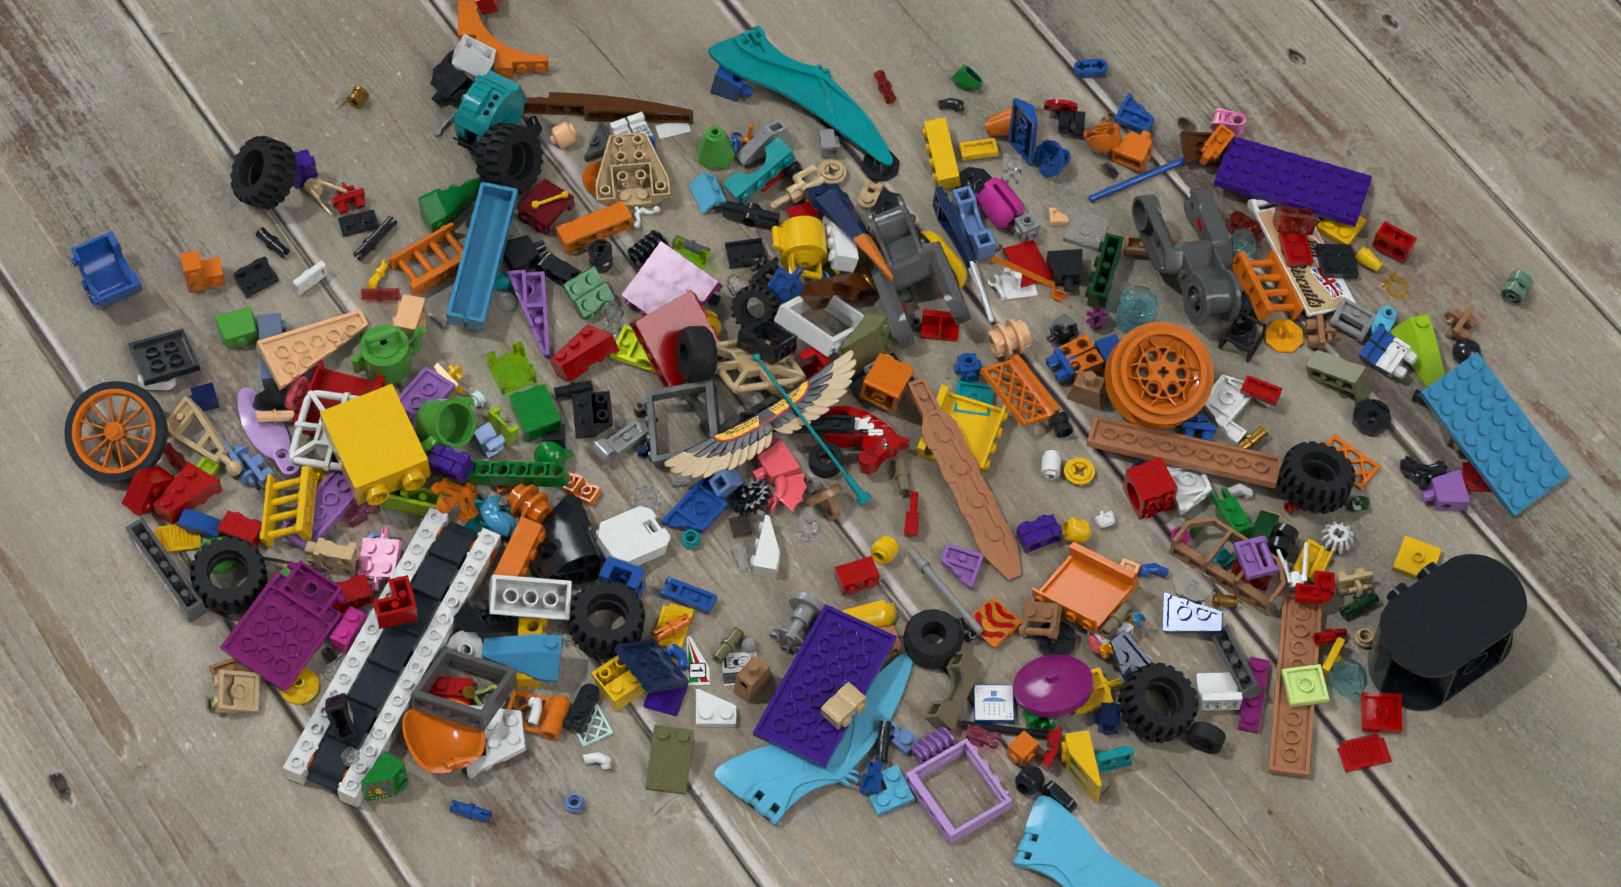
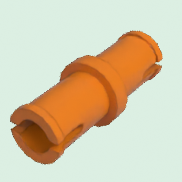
[652,613,692,643]

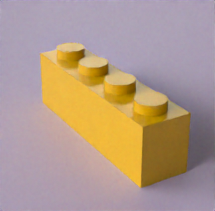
[922,117,961,190]

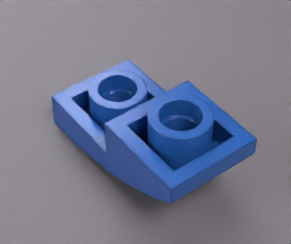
[177,509,221,538]

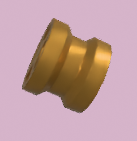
[347,86,370,109]

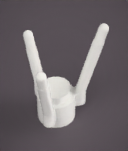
[1277,542,1308,591]

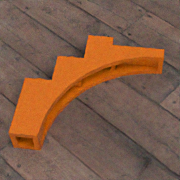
[458,0,549,79]

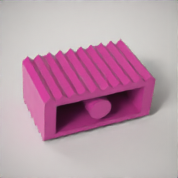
[330,606,367,655]

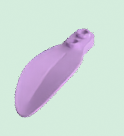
[238,388,301,479]

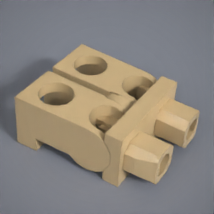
[304,537,360,577]

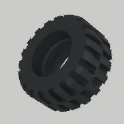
[475,123,543,195]
[230,135,297,210]
[1277,441,1356,514]
[190,535,267,615]
[569,581,645,659]
[1117,662,1198,743]

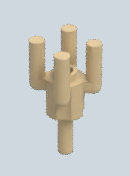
[769,164,826,210]

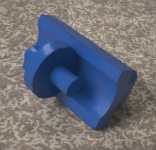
[1180,411,1217,441]

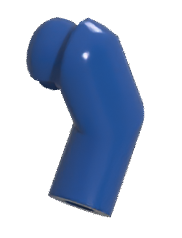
[1139,563,1169,578]
[666,644,689,671]

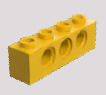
[516,617,548,688]

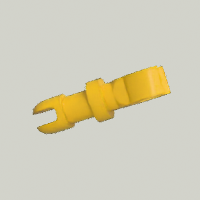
[367,258,390,290]

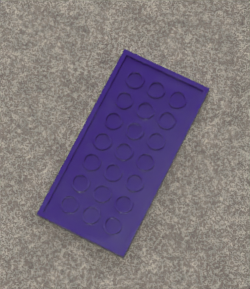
[1213,136,1372,227]
[753,604,897,769]

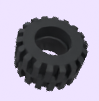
[731,283,781,329]

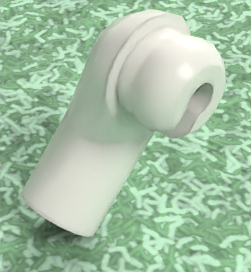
[528,697,543,725]
[583,752,612,770]

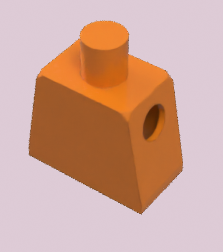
[1112,130,1153,173]

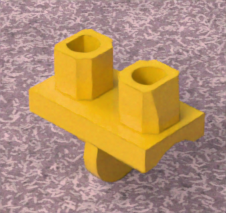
[434,363,465,398]

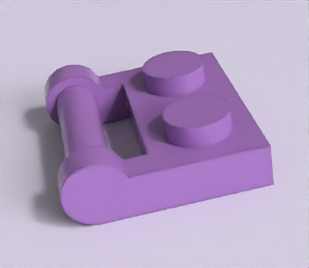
[1233,536,1280,580]

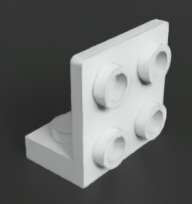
[1196,672,1242,711]

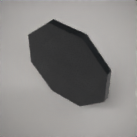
[862,151,900,182]
[955,167,992,194]

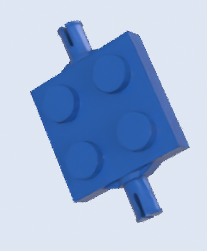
[757,265,805,305]

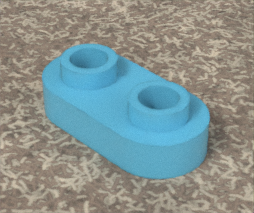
[1369,306,1397,336]

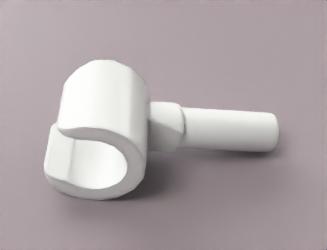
[988,274,1006,299]

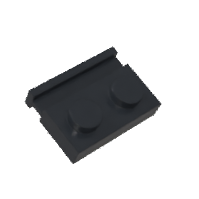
[725,238,766,269]

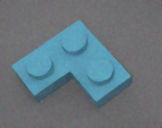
[869,765,915,817]

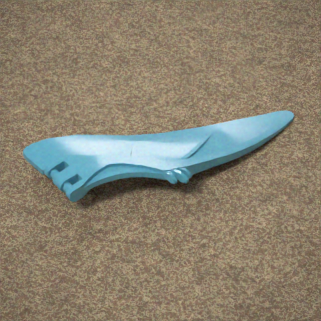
[714,653,912,826]
[1012,796,1162,887]

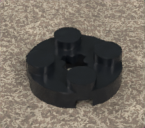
[1352,399,1391,437]
[1036,621,1076,656]

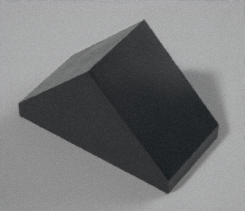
[252,384,286,411]

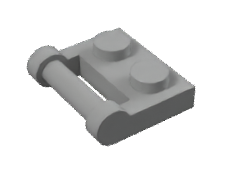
[1329,297,1376,342]

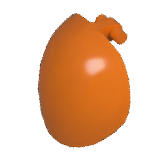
[402,699,485,773]

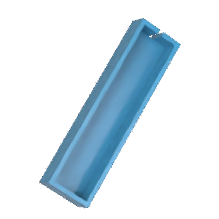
[446,182,518,331]

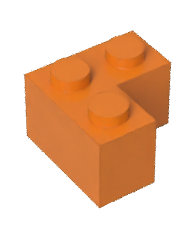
[180,250,226,292]

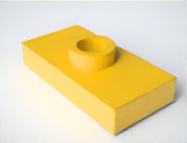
[959,138,999,161]
[1322,637,1345,680]

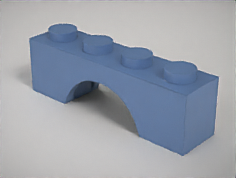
[952,185,996,261]

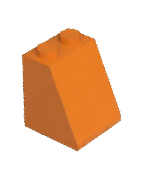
[859,353,914,414]

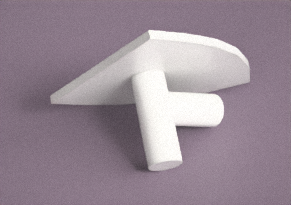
[999,267,1038,301]

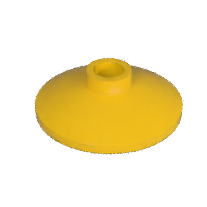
[280,668,320,705]

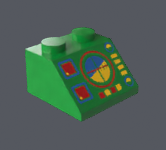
[360,751,408,801]

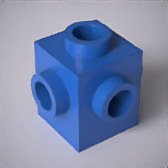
[954,353,982,382]

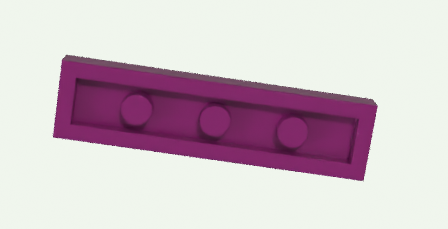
[1237,657,1270,734]

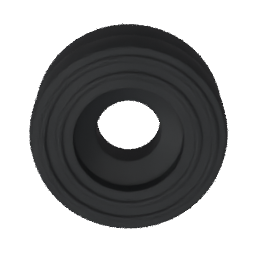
[808,442,843,478]
[1187,721,1226,754]

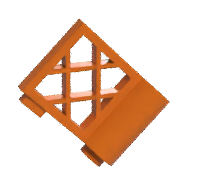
[507,689,570,741]

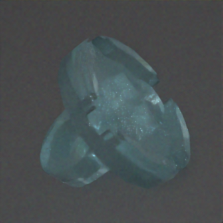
[1231,228,1256,259]
[1329,658,1367,698]

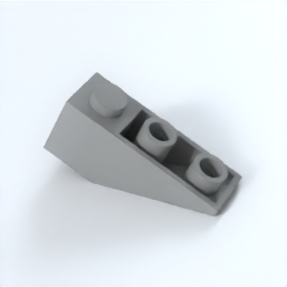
[736,119,792,166]

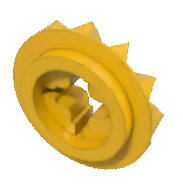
[1064,458,1095,486]

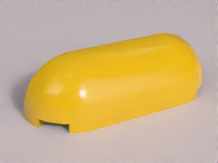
[918,230,967,289]
[842,600,897,628]

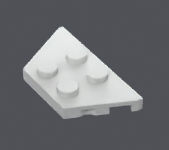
[1165,464,1212,515]

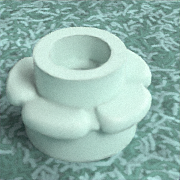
[469,390,487,408]

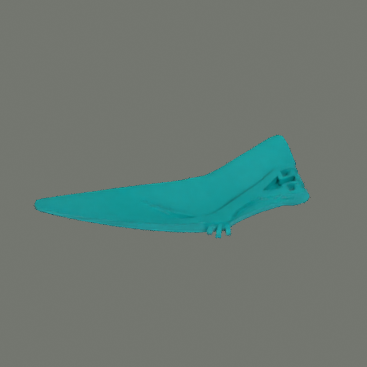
[708,25,893,166]

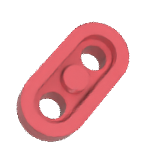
[285,376,309,411]

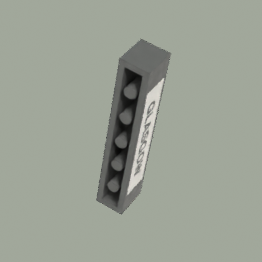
[125,517,207,623]

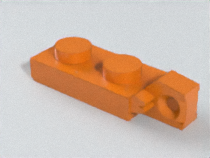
[1199,124,1235,166]

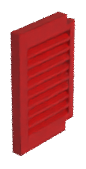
[1337,733,1392,773]

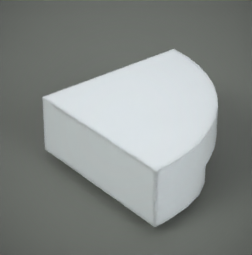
[1228,483,1253,498]

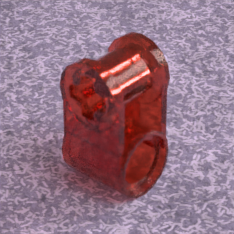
[1227,211,1263,245]

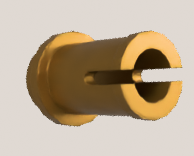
[1212,592,1238,608]

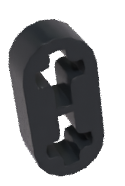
[1043,780,1077,813]

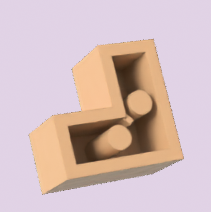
[391,294,428,339]

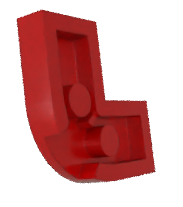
[1295,571,1335,605]

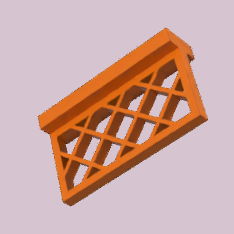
[980,354,1061,427]

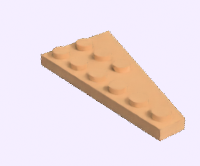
[256,309,368,390]

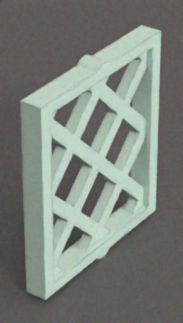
[574,704,613,748]

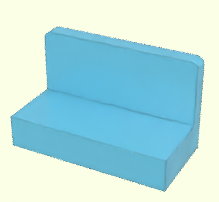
[689,172,727,214]

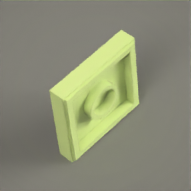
[1281,664,1330,708]

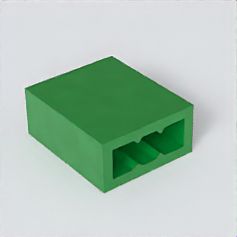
[509,384,561,442]

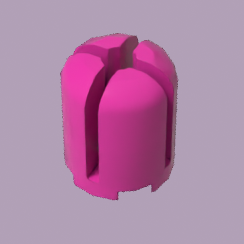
[974,176,1025,229]

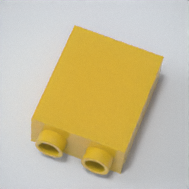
[320,384,430,506]

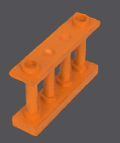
[389,222,463,297]
[1231,250,1304,322]

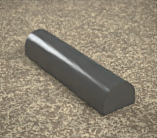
[1210,625,1262,699]

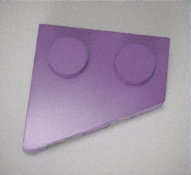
[941,543,984,590]

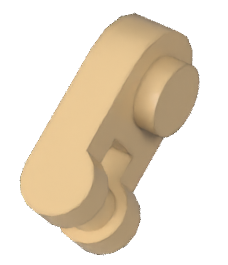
[858,179,884,211]

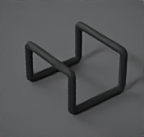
[1218,311,1267,362]

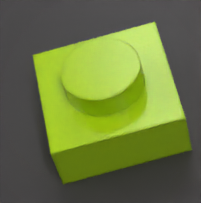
[196,455,221,476]

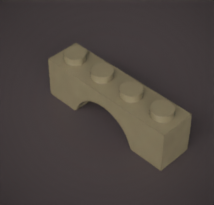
[924,650,982,731]

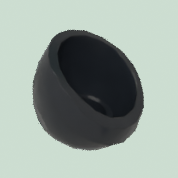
[1228,322,1258,352]

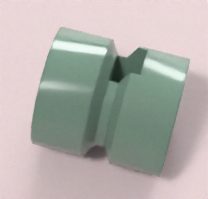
[1500,270,1533,306]

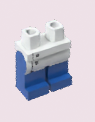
[1359,325,1418,380]

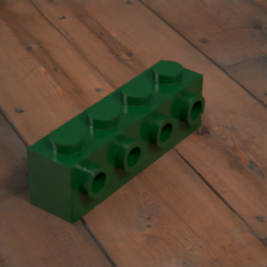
[1085,233,1124,309]

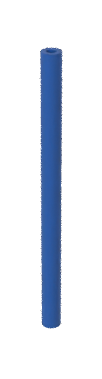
[1088,157,1185,203]

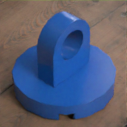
[1035,140,1070,177]

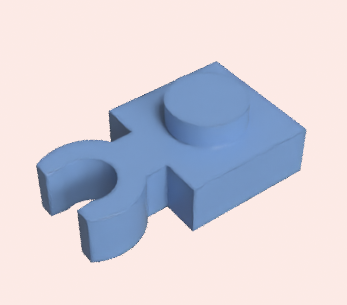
[890,721,919,756]

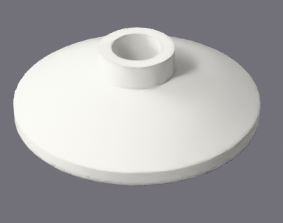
[447,631,483,670]

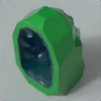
[951,64,983,91]

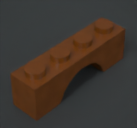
[800,271,872,311]

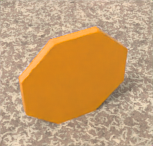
[1265,319,1303,353]

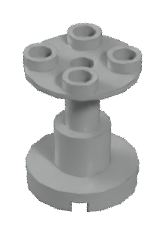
[769,591,824,653]

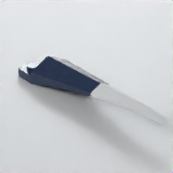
[932,186,995,322]

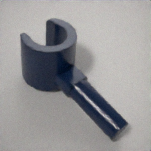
[637,440,650,457]

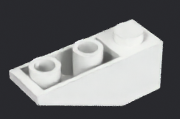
[750,515,780,579]

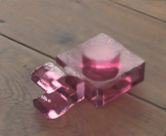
[345,502,381,528]
[964,724,1001,749]

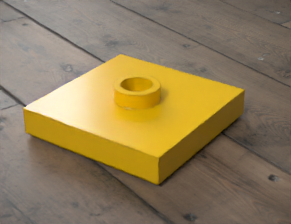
[1392,535,1442,580]

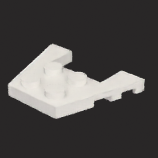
[1203,374,1271,446]
[467,705,526,779]

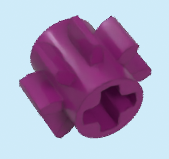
[1086,306,1109,330]

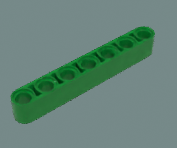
[441,460,570,487]

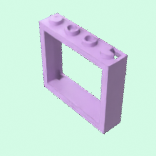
[905,738,1012,845]

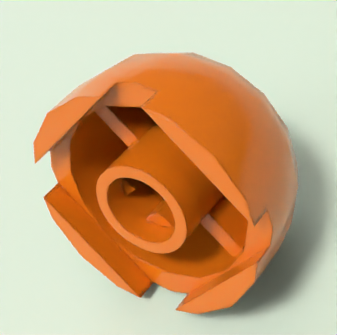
[1084,122,1121,155]

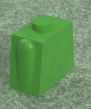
[214,306,259,350]

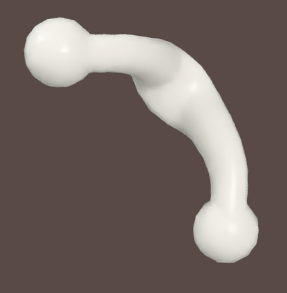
[633,206,660,228]

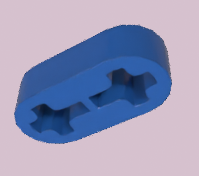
[1073,59,1108,78]

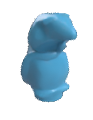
[480,495,519,538]

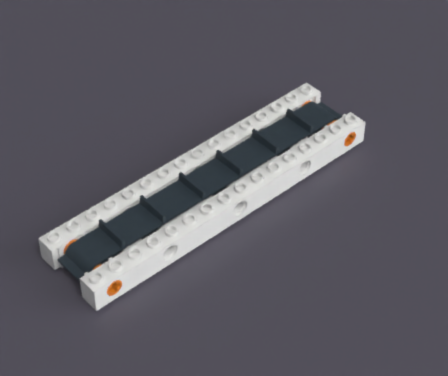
[283,507,502,808]

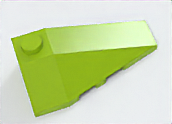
[1389,314,1445,388]

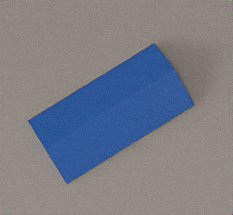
[1008,98,1038,166]

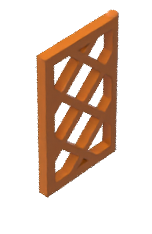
[1326,434,1381,490]

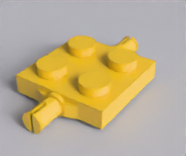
[1074,667,1121,716]

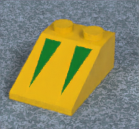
[1060,730,1102,803]

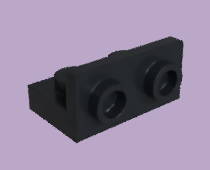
[233,256,279,299]

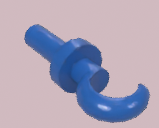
[731,132,741,154]

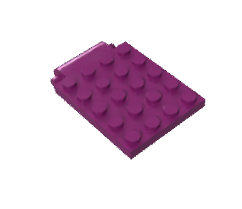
[220,560,347,693]

